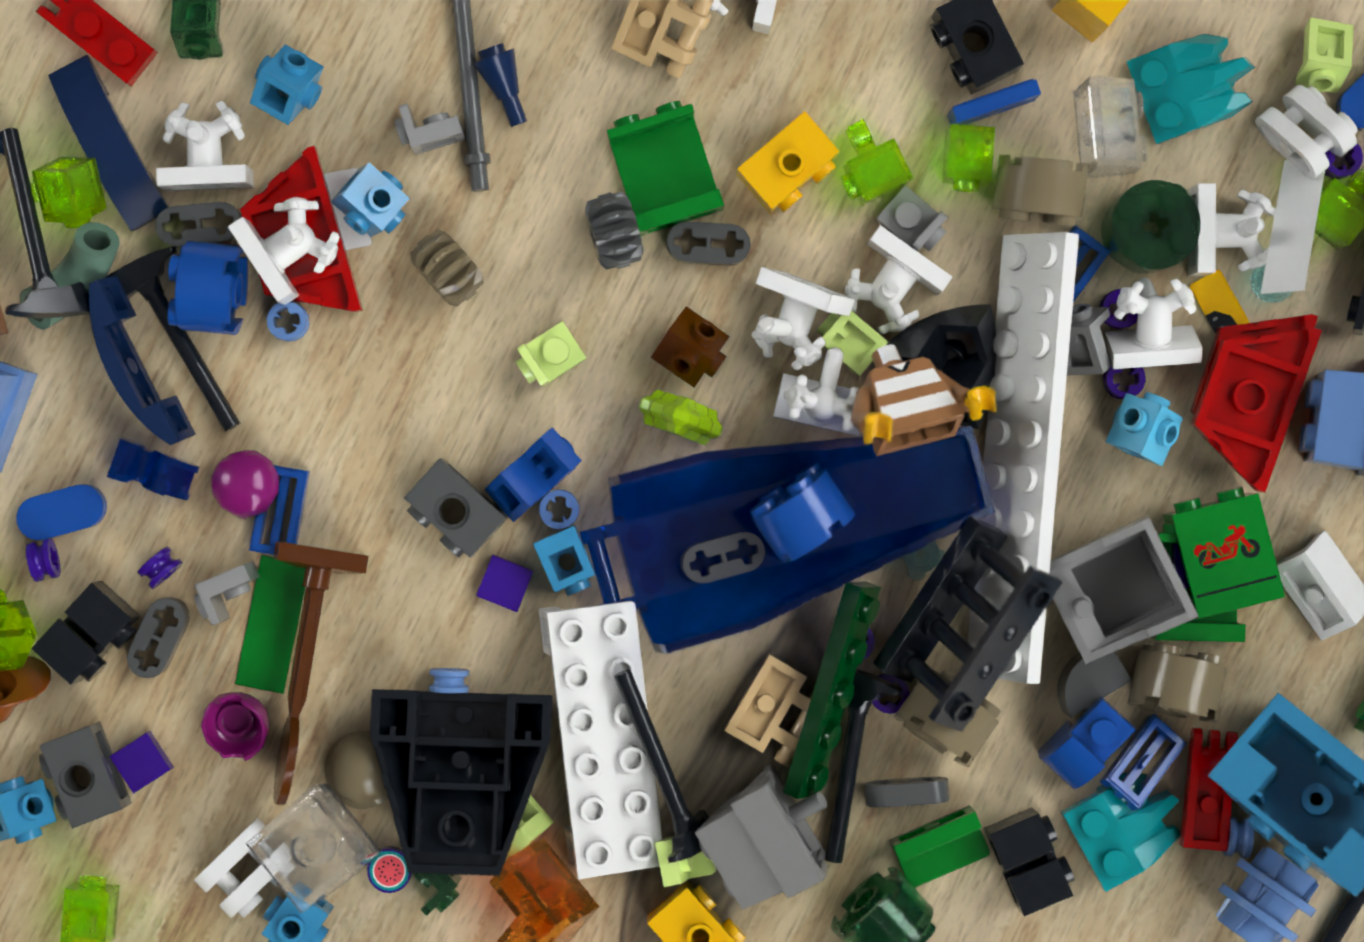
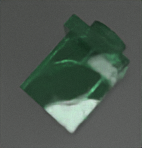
[170,0,223,60]
[412,873,462,916]

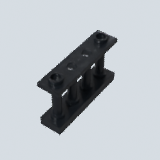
[873,515,1063,732]

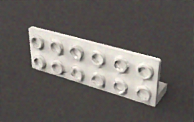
[539,601,662,879]

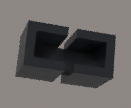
[31,581,141,685]
[984,808,1075,917]

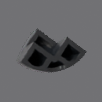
[886,304,997,429]

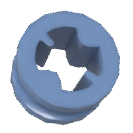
[267,301,310,342]
[539,490,579,529]
[429,668,469,693]
[1223,817,1254,859]

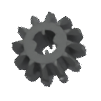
[585,191,643,270]

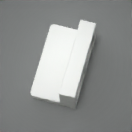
[1277,531,1364,641]

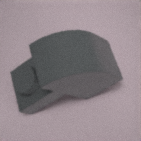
[1057,652,1132,717]

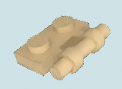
[611,0,714,78]
[724,653,813,767]

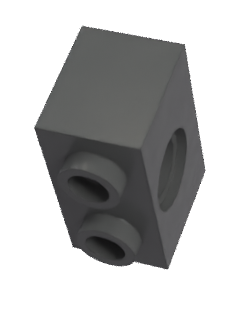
[404,458,509,558]
[39,722,132,829]

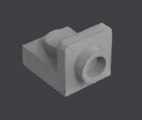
[395,103,466,155]
[875,185,948,252]
[1067,304,1111,376]
[195,561,260,625]

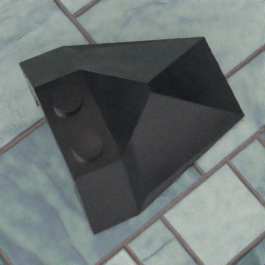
[370,689,552,876]

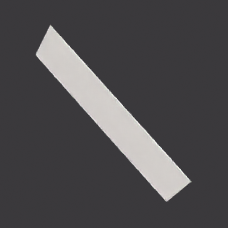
[1260,155,1328,294]

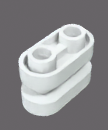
[1255,85,1358,179]
[194,818,295,918]

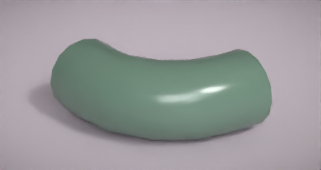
[20,222,120,330]

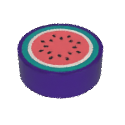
[367,846,412,893]

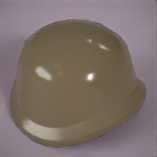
[325,731,389,809]

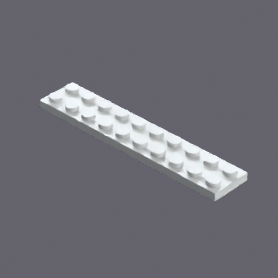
[968,232,1079,684]

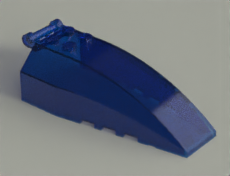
[580,426,996,654]

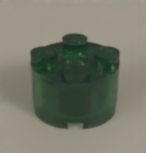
[1101,180,1201,274]
[831,867,936,942]

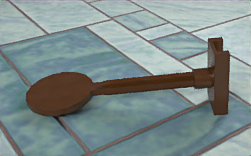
[273,541,369,805]

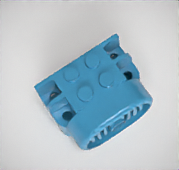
[1208,693,1364,897]

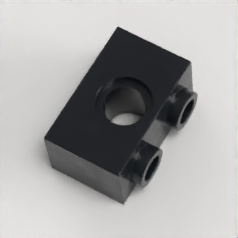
[930,0,1024,95]

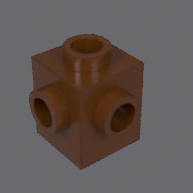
[650,306,730,388]

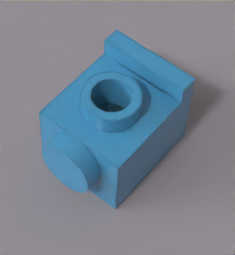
[533,525,596,596]

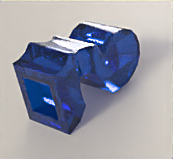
[107,437,200,500]

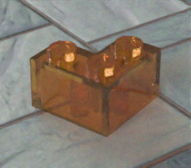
[489,838,600,942]

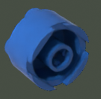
[168,241,248,335]
[750,462,856,563]

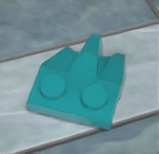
[1126,34,1256,144]
[1061,773,1181,892]

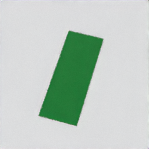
[235,555,305,694]

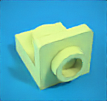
[1295,17,1354,93]
[816,311,888,377]
[515,321,587,387]
[503,795,554,867]
[655,836,716,887]

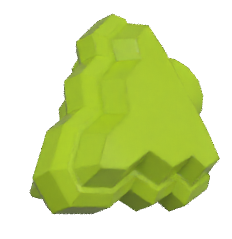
[638,389,724,446]

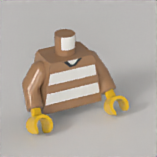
[851,345,996,456]

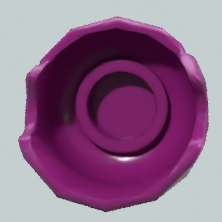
[211,450,279,519]
[201,692,270,761]

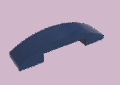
[48,55,169,232]
[89,276,196,445]

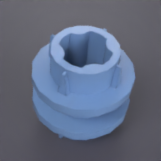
[1216,846,1319,942]

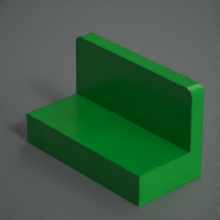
[889,805,990,888]

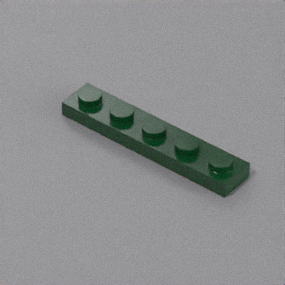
[783,581,881,799]

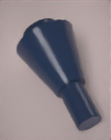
[473,43,527,127]

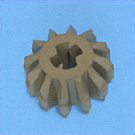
[410,229,484,307]

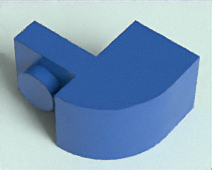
[484,427,582,522]
[1038,696,1136,789]

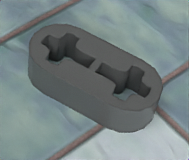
[155,202,241,246]
[667,221,751,266]
[680,532,765,583]
[127,597,190,678]
[864,776,949,807]

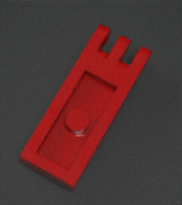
[35,0,158,87]
[1180,728,1238,852]

